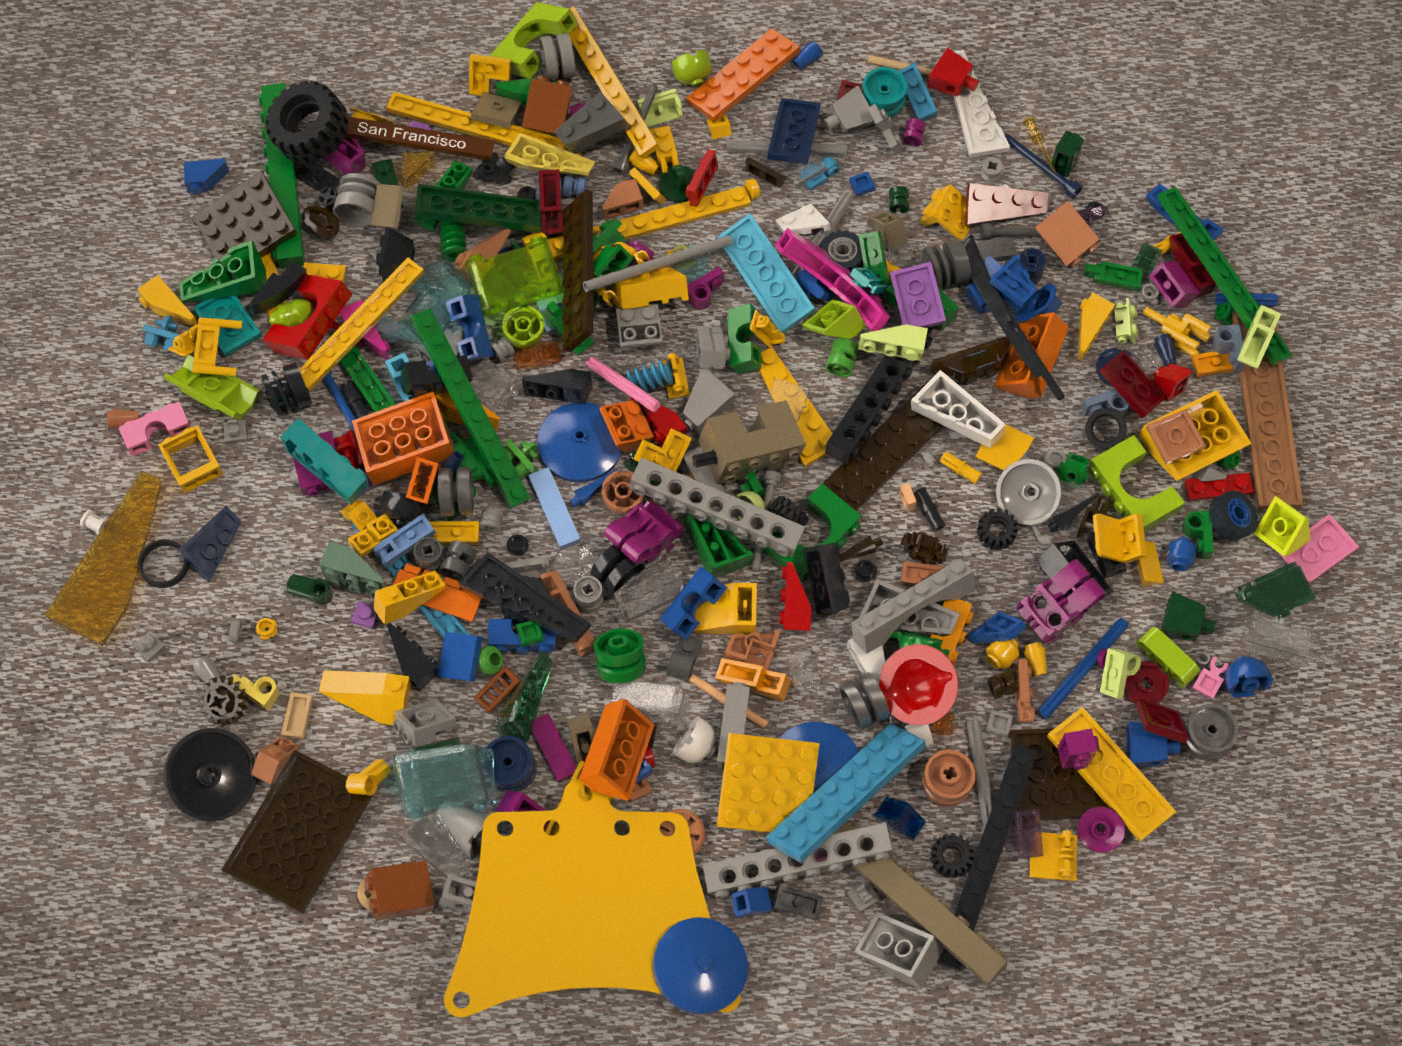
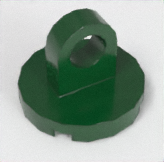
[659,164,695,203]

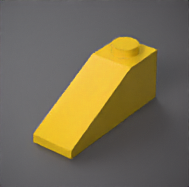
[137,275,198,327]
[1078,293,1115,360]

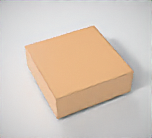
[899,483,916,512]

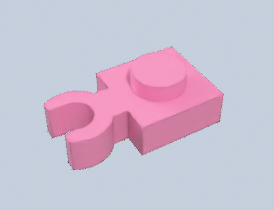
[1192,657,1228,700]

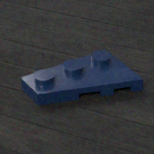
[177,506,242,582]

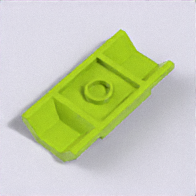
[164,353,260,420]

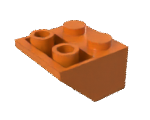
[599,400,654,453]

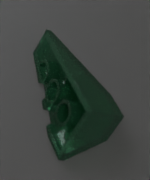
[495,651,553,743]

